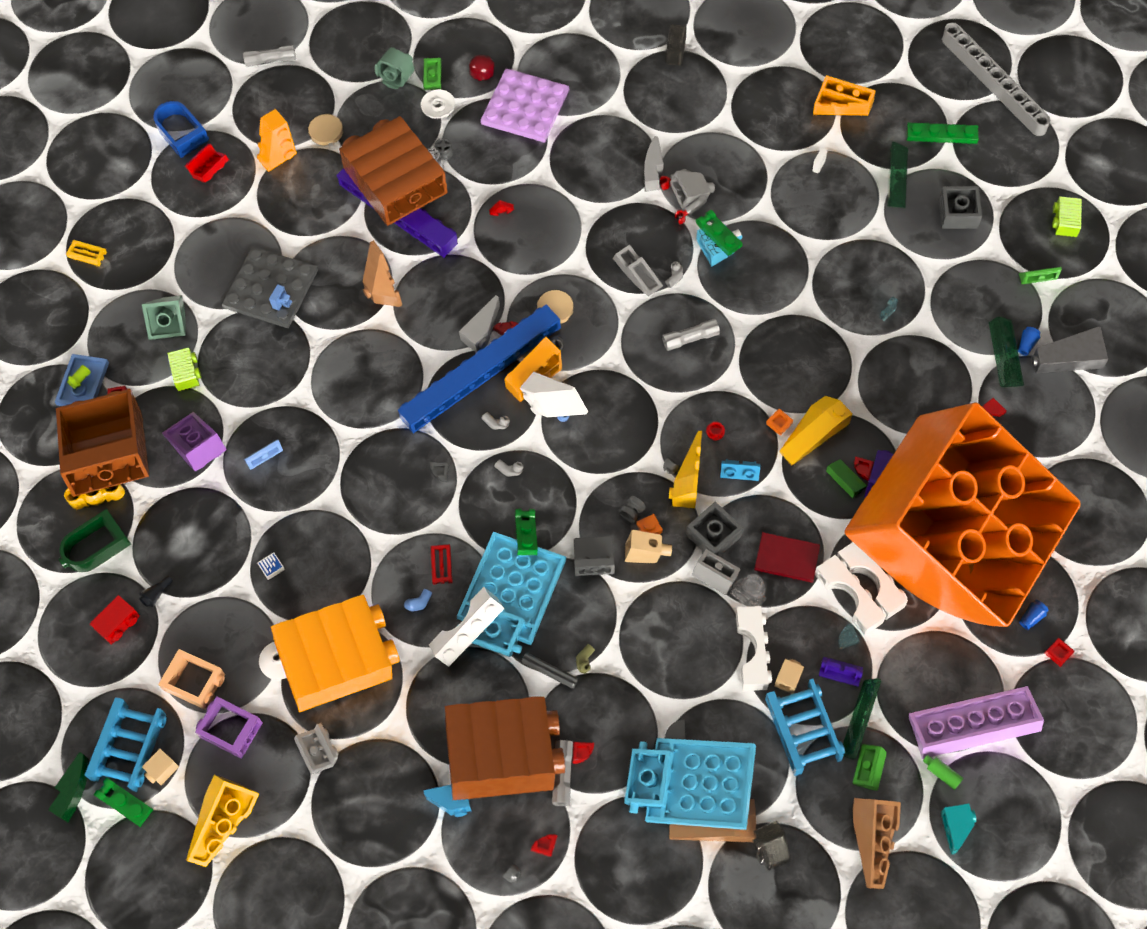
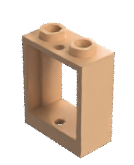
[158,649,225,709]

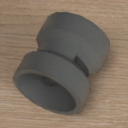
[619,496,646,523]

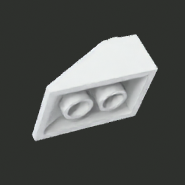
[520,372,588,417]

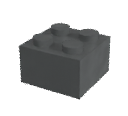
[939,186,982,229]
[686,502,743,557]

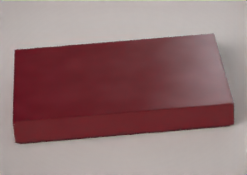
[754,532,820,583]

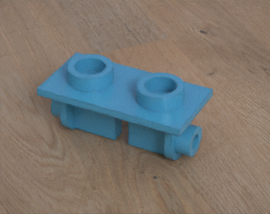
[720,459,760,481]

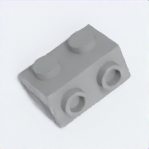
[294,723,338,774]

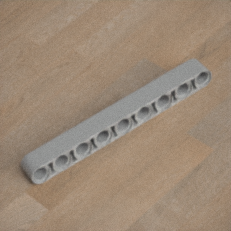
[942,23,1051,136]

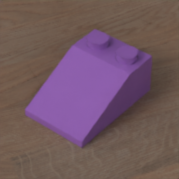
[162,412,227,471]

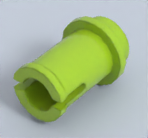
[67,365,91,389]

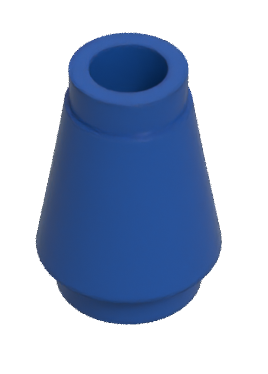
[1018,327,1041,356]
[1019,600,1049,630]

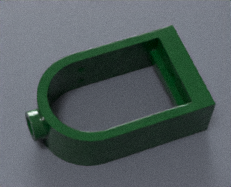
[58,509,131,572]

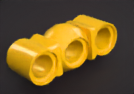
[64,484,125,510]

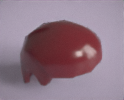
[469,54,494,81]

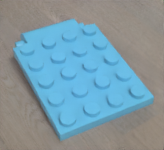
[457,532,566,657]
[624,738,756,830]

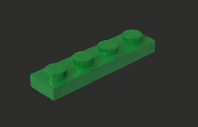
[907,123,979,144]

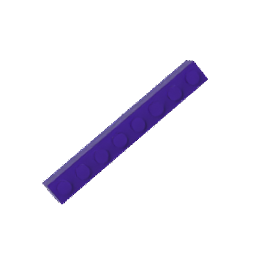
[337,168,458,258]

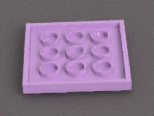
[481,68,569,143]

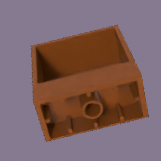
[339,116,448,226]
[56,389,149,497]
[445,696,565,800]

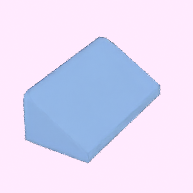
[244,440,283,470]

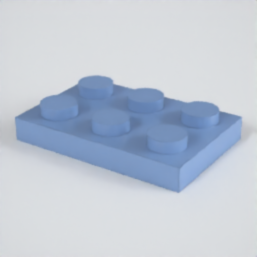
[55,354,109,406]

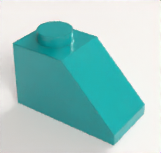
[941,804,976,854]

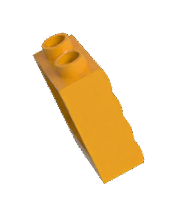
[271,595,400,712]

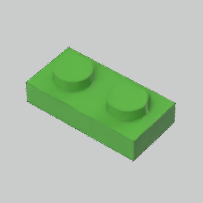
[424,58,441,90]

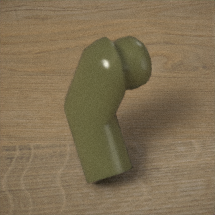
[576,644,595,673]

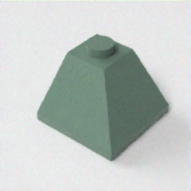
[142,295,186,340]

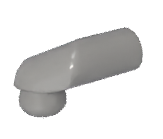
[665,261,683,288]
[482,412,510,430]
[494,460,523,477]

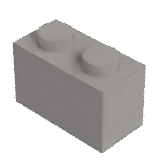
[692,549,740,595]

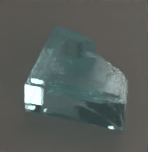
[880,296,898,321]
[838,623,860,650]

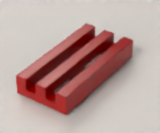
[431,544,453,585]

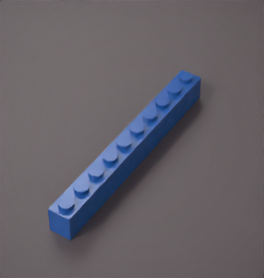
[398,304,561,434]

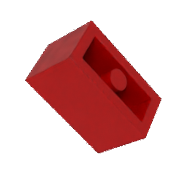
[90,595,140,645]

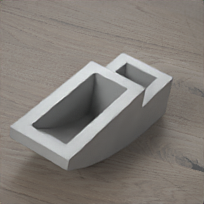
[644,136,663,192]
[613,244,663,296]

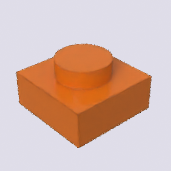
[766,409,793,436]
[636,514,663,534]

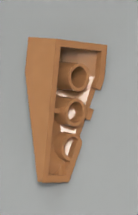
[363,240,402,307]
[853,798,901,889]
[669,799,756,842]

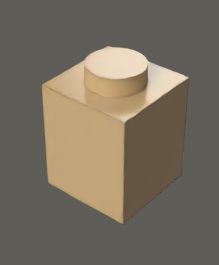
[775,659,804,694]
[142,749,179,785]

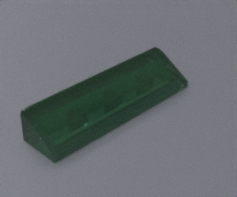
[887,141,908,208]
[989,316,1024,387]
[843,678,881,760]

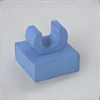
[269,284,292,311]

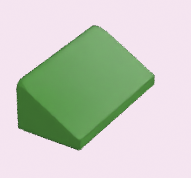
[1019,267,1062,284]
[826,459,867,498]
[853,744,887,791]

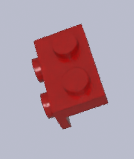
[185,144,229,182]

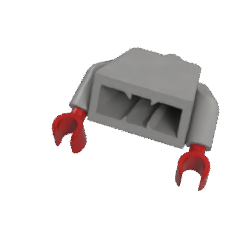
[660,169,715,224]

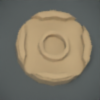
[308,114,343,146]
[537,290,573,324]

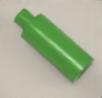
[923,754,964,790]

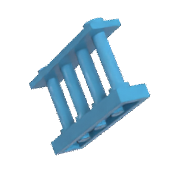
[765,679,845,776]
[85,697,167,793]

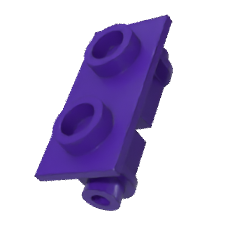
[819,657,863,687]

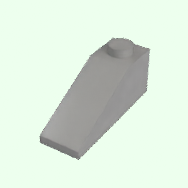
[459,295,500,352]

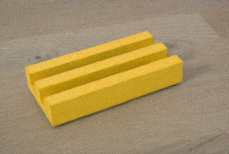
[66,240,107,266]

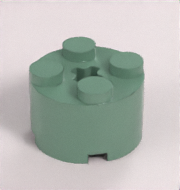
[375,47,414,89]

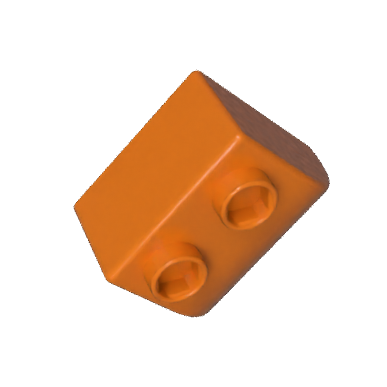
[845,402,1081,627]

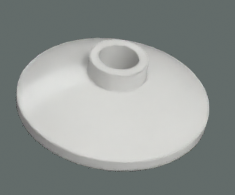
[421,90,455,119]
[259,642,287,680]

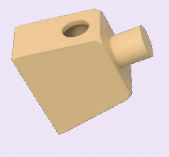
[625,530,672,563]

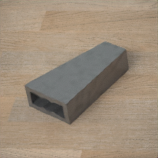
[1031,327,1108,373]

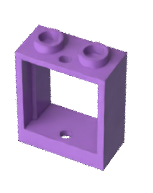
[195,697,262,759]

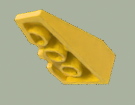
[780,396,853,466]
[669,430,702,508]
[186,775,259,867]

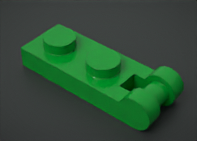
[696,210,742,256]
[515,509,538,555]
[93,777,153,827]

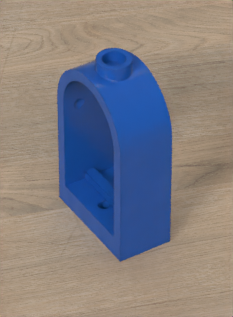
[154,101,209,158]

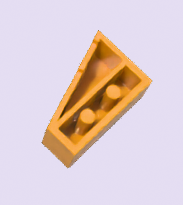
[813,75,876,116]
[257,109,297,172]
[504,337,562,402]

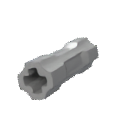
[243,45,296,67]
[662,319,720,351]
[552,740,573,806]

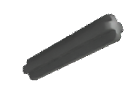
[522,653,578,688]

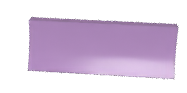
[909,686,1044,759]

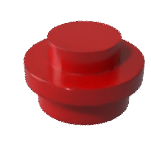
[706,422,725,440]

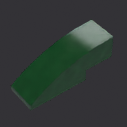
[48,752,89,823]

